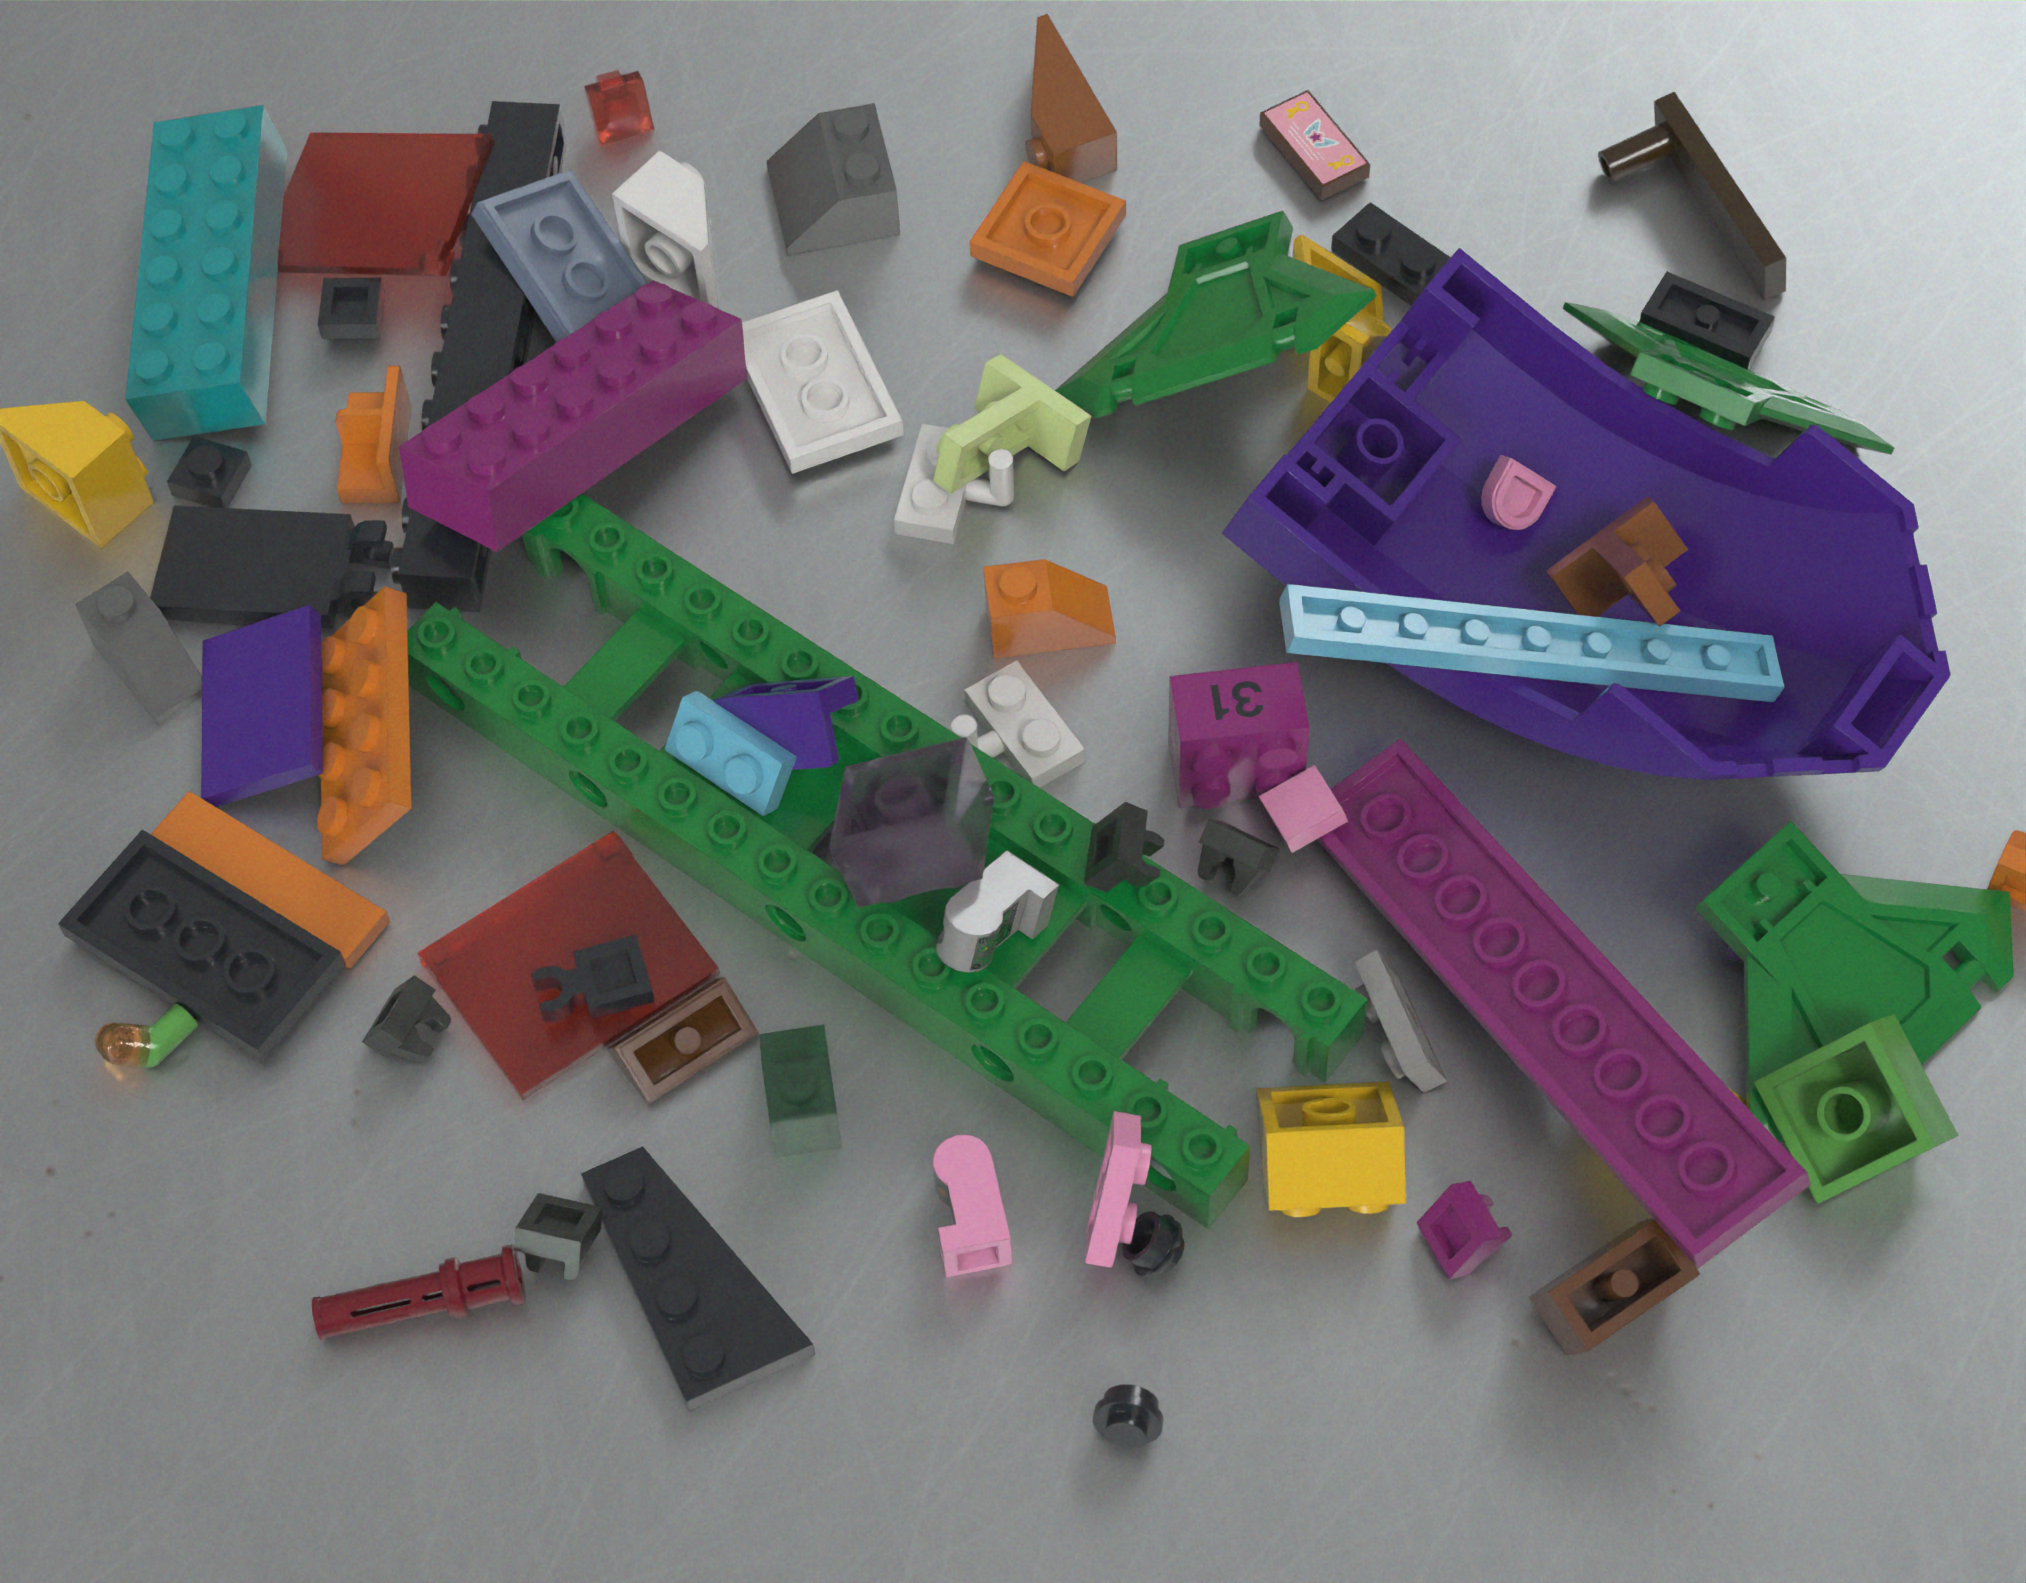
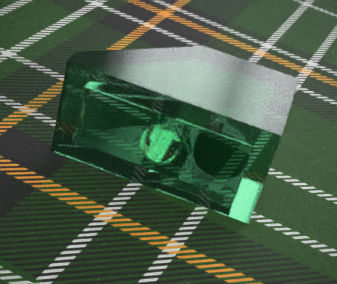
[759,1024,842,1158]

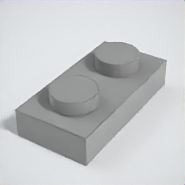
[1354,950,1447,1093]

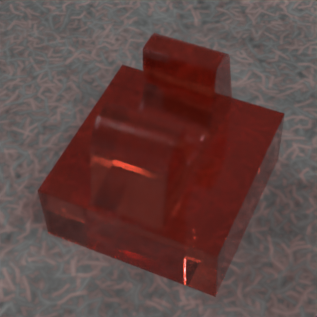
[584,70,655,145]

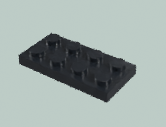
[58,829,345,1062]

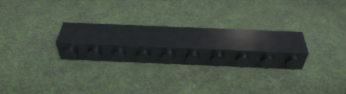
[391,101,567,612]

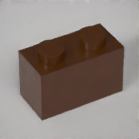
[1528,1218,1701,1355]

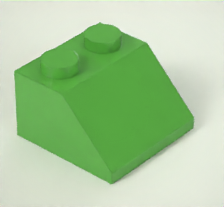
[1754,1014,1959,1204]

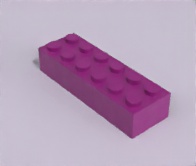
[399,280,747,552]

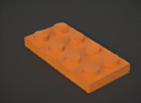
[317,586,411,866]

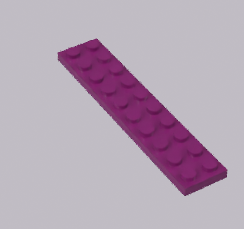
[1316,738,1811,1269]

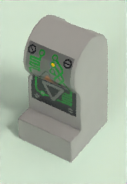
[936,851,1059,972]

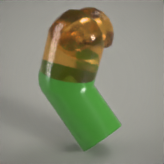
[95,1003,198,1068]

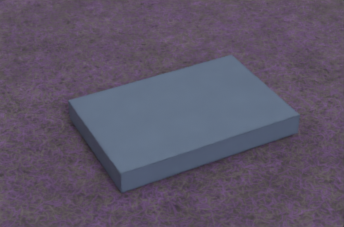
[471,169,648,342]

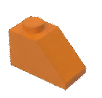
[983,559,1116,659]

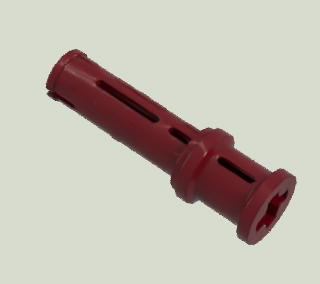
[311,1244,526,1341]

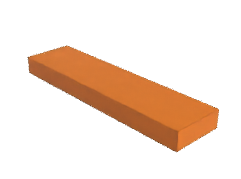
[151,791,390,970]

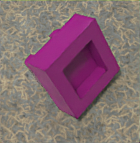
[1416,1181,1512,1279]

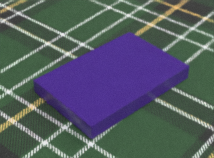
[201,605,323,807]

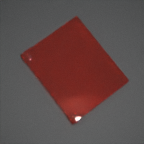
[277,132,495,276]
[417,831,720,1100]

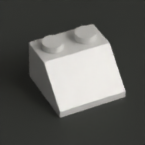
[612,150,719,309]

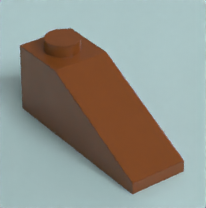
[1025,14,1117,183]

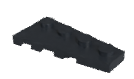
[581,1146,815,1412]

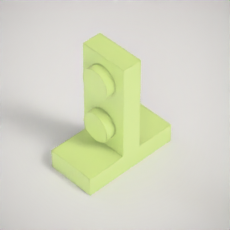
[933,354,1091,493]

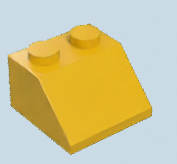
[0,401,154,549]
[1256,1081,1406,1217]

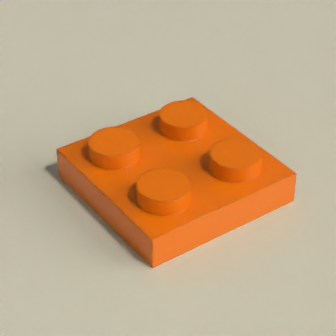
[969,161,1126,297]

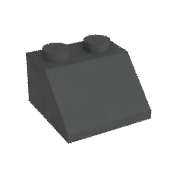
[766,103,900,256]

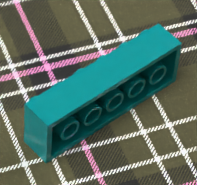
[125,105,287,441]

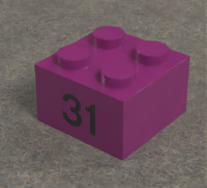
[1168,662,1310,809]

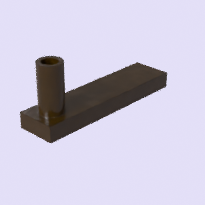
[1598,91,1786,301]

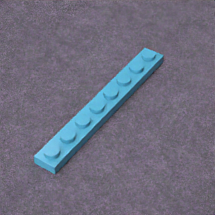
[1279,584,1784,702]

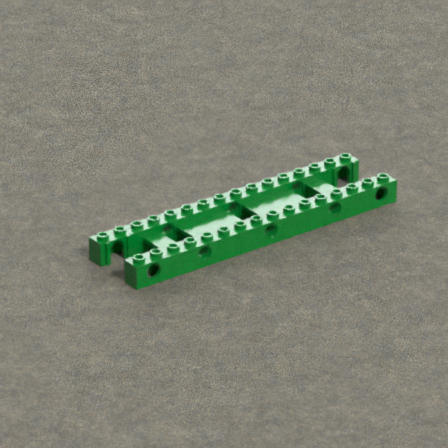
[407,494,1368,1230]

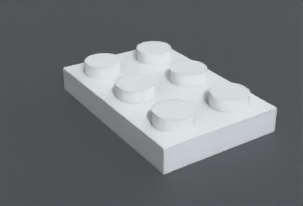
[742,290,904,474]

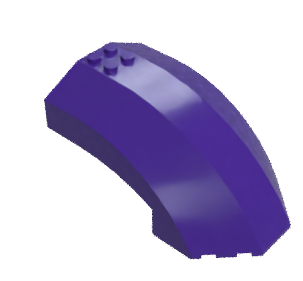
[1221,248,1951,780]

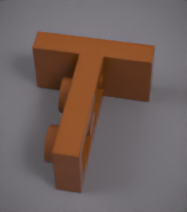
[1546,496,1688,627]

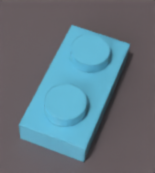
[664,691,797,816]

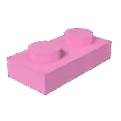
[1085,1111,1152,1268]

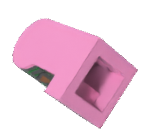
[933,1135,1013,1278]

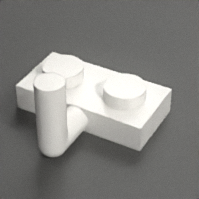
[894,424,1015,544]
[951,660,1086,788]

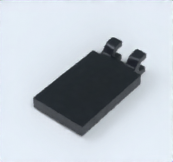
[150,505,395,629]

